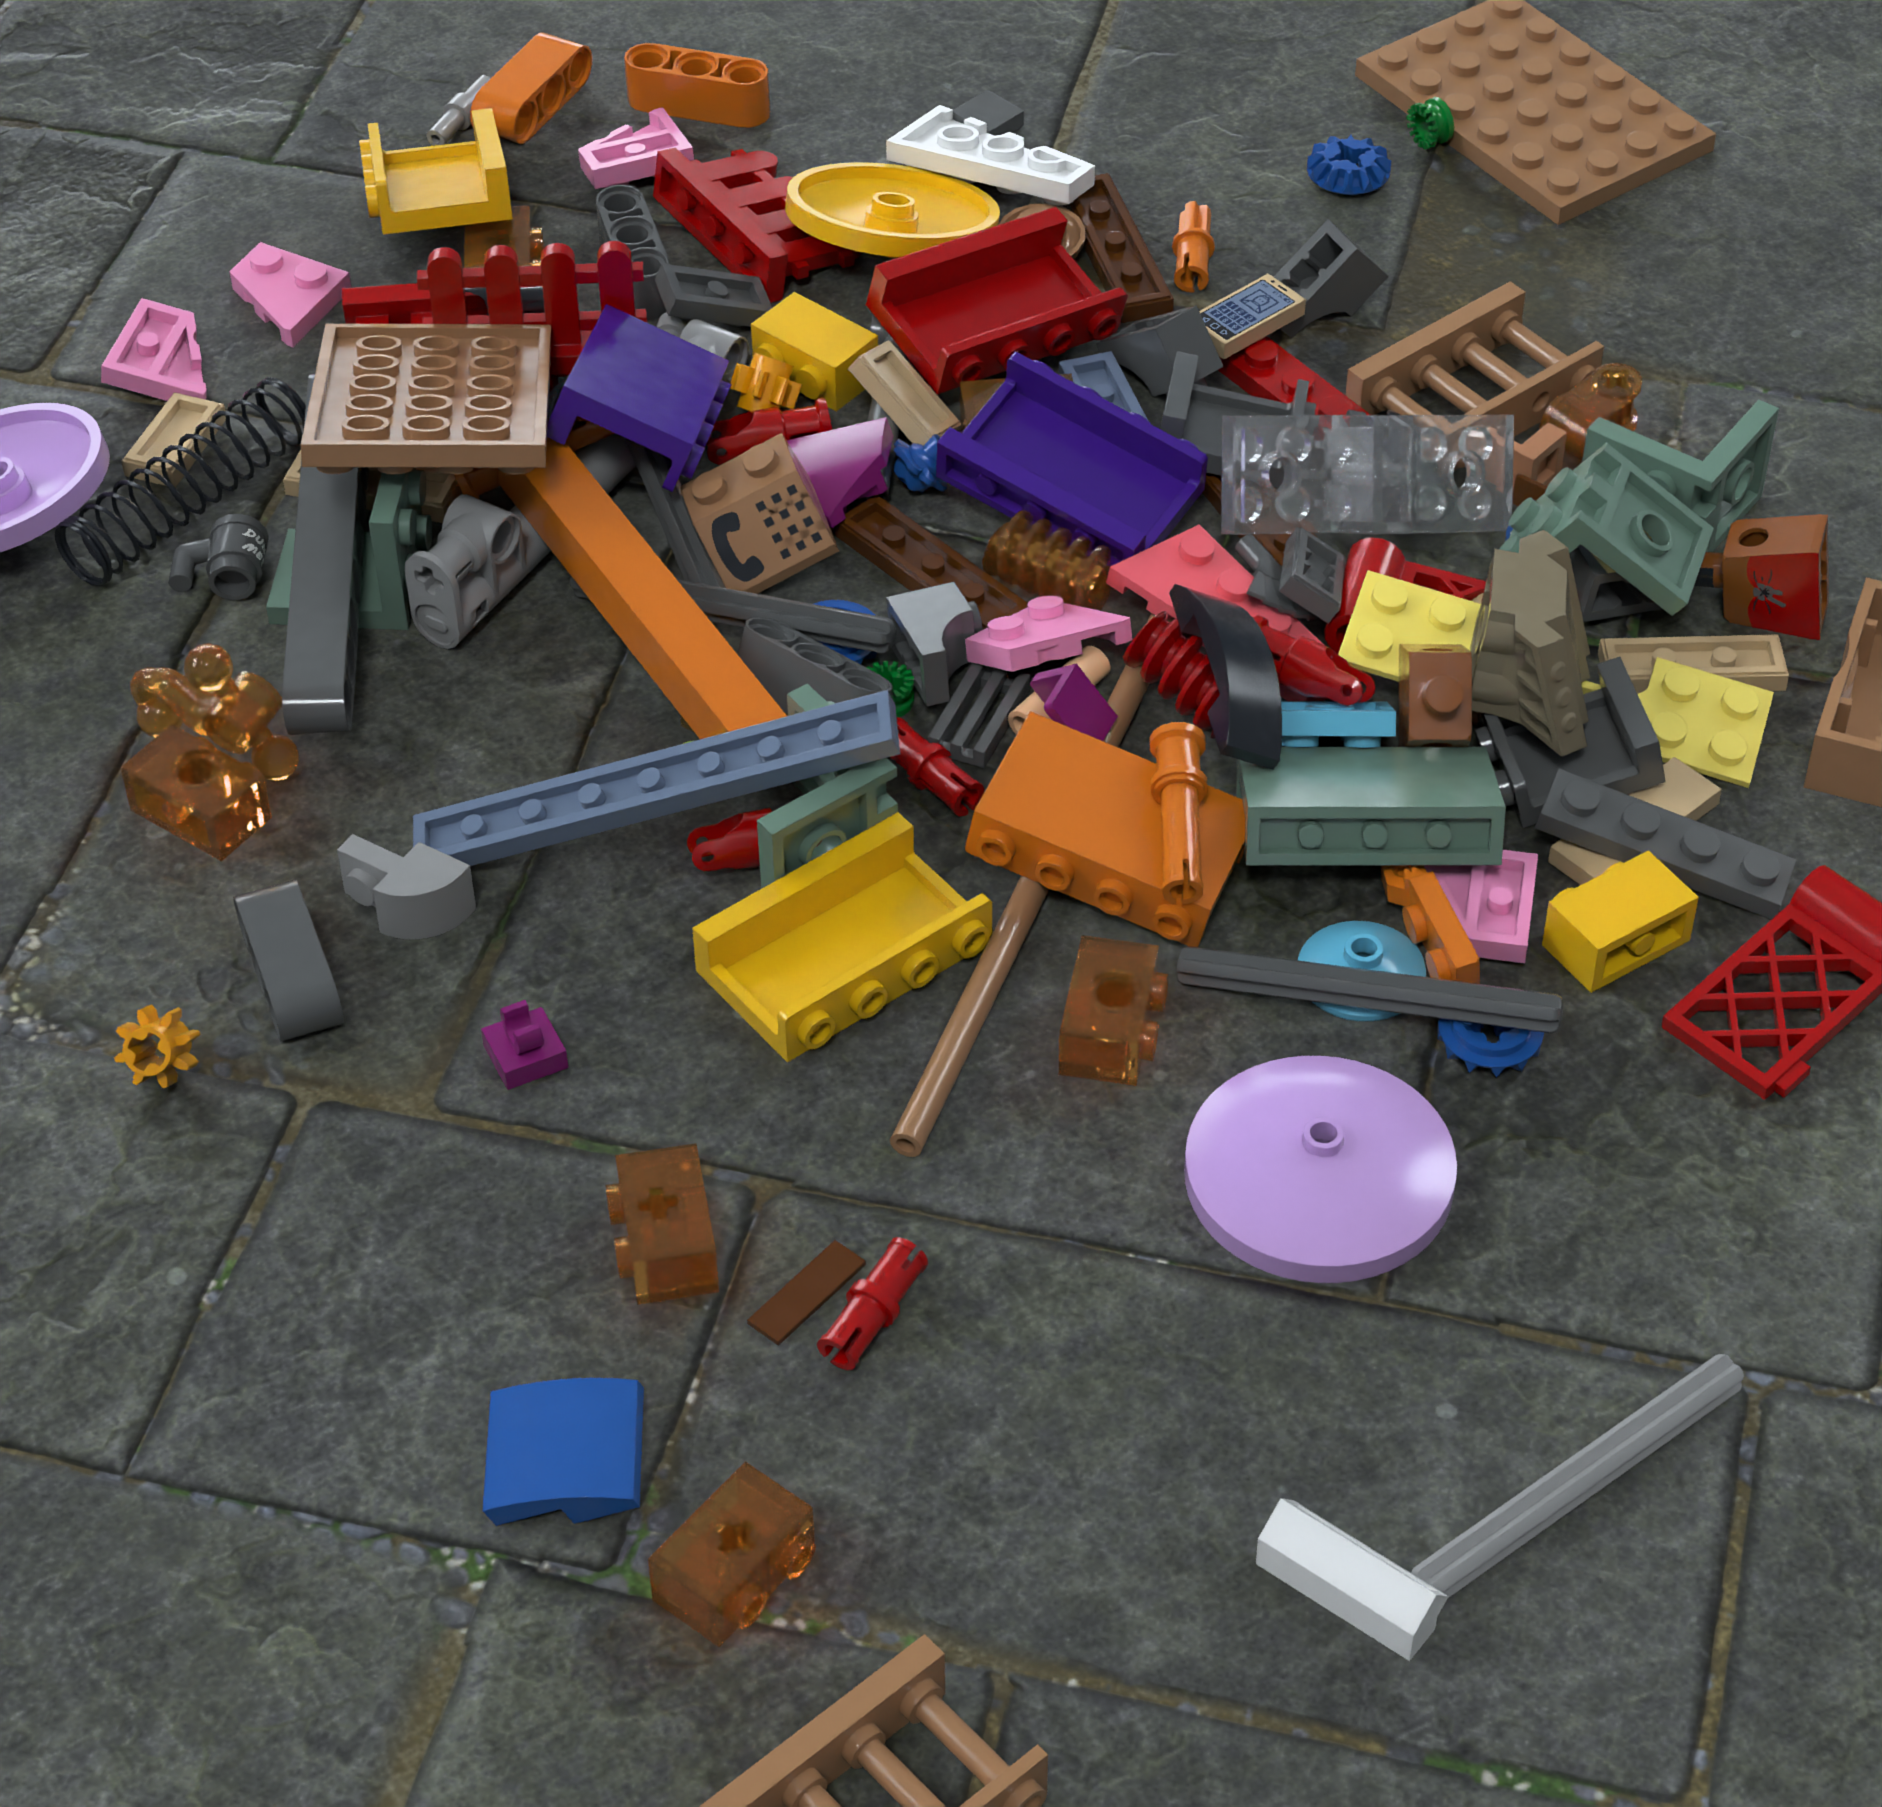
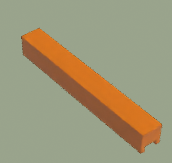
[499,437,787,739]

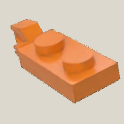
[1381,865,1480,984]

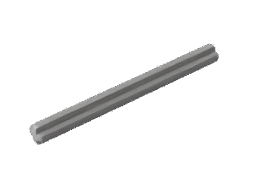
[1411,1354,1744,1599]

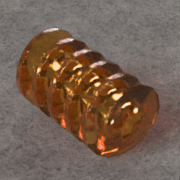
[982,510,1112,611]

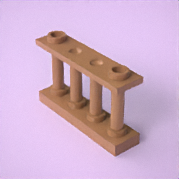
[1346,281,1604,478]
[699,1634,1048,1807]

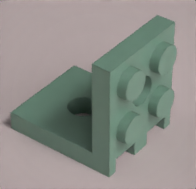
[1582,399,1779,552]
[1500,442,1714,616]
[266,467,432,630]
[757,683,898,889]

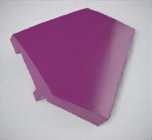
[787,417,894,528]

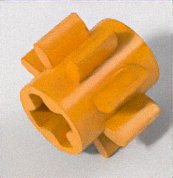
[730,353,802,411]
[114,1004,201,1088]

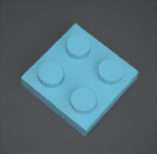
[1281,701,1396,748]

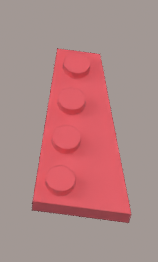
[1106,525,1328,701]

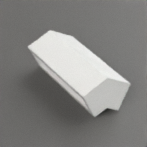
[1256,1498,1449,1661]

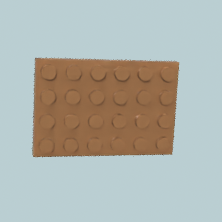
[1355,0,1716,225]
[301,324,551,474]

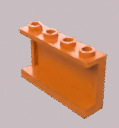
[965,711,1246,947]

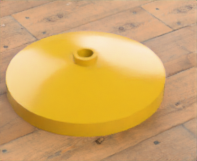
[785,162,1000,258]

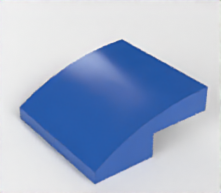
[482,1378,644,1526]

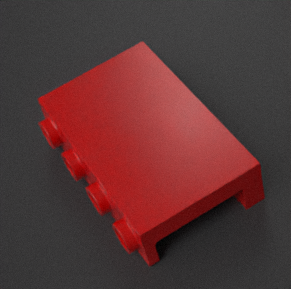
[866,206,1128,394]

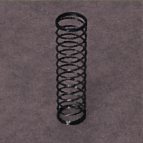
[55,377,306,586]

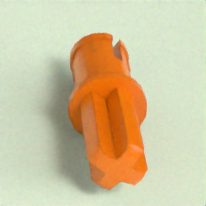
[1172,201,1215,293]

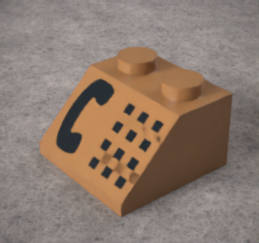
[680,433,839,594]

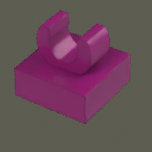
[481,1000,568,1090]

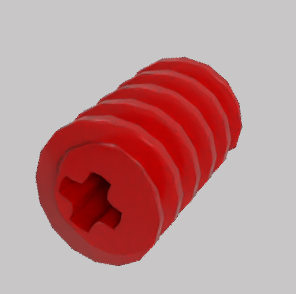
[1123,611,1220,739]

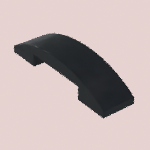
[1169,584,1282,770]

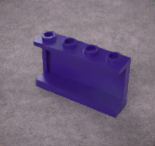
[547,304,731,492]
[936,352,1208,572]

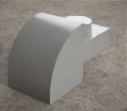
[337,834,476,939]

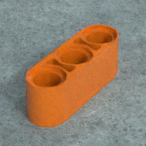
[470,32,592,144]
[624,43,770,128]

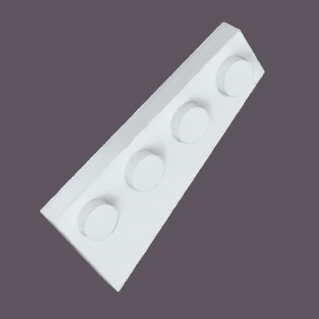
[886,105,1095,205]

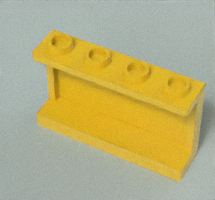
[359,108,513,235]
[692,812,992,1063]

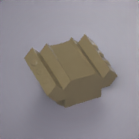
[1470,530,1590,757]

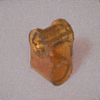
[1539,363,1642,461]

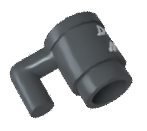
[168,514,269,600]

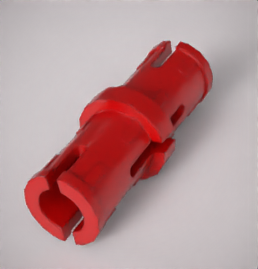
[890,717,985,817]
[817,1237,928,1370]

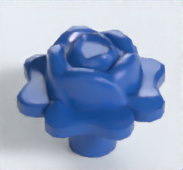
[893,434,947,493]

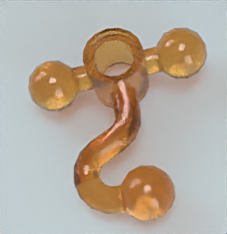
[130,643,300,782]

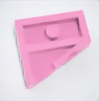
[578,107,694,189]
[229,242,351,347]
[101,298,207,401]
[965,596,1133,672]
[1424,850,1538,963]

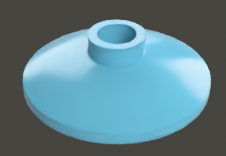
[1298,921,1426,1021]

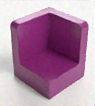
[1030,663,1118,741]

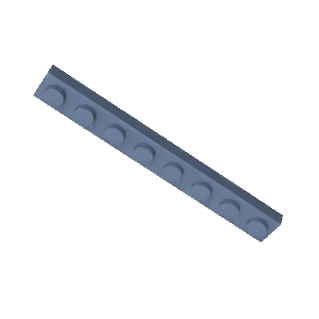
[413,690,900,866]

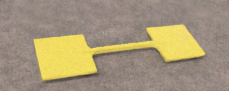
[1338,570,1774,788]

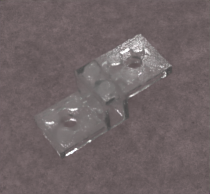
[1221,415,1514,535]

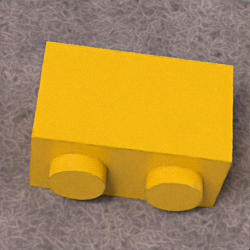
[751,292,878,412]
[1542,850,1699,993]

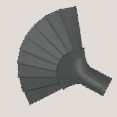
[1235,534,1321,621]

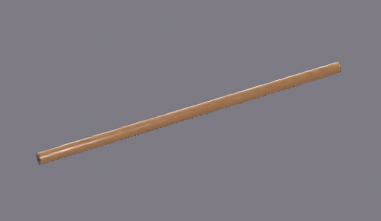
[890,613,1175,1157]

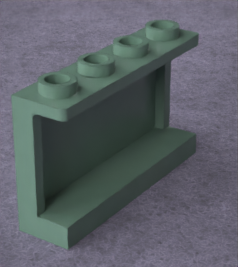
[1236,747,1506,865]

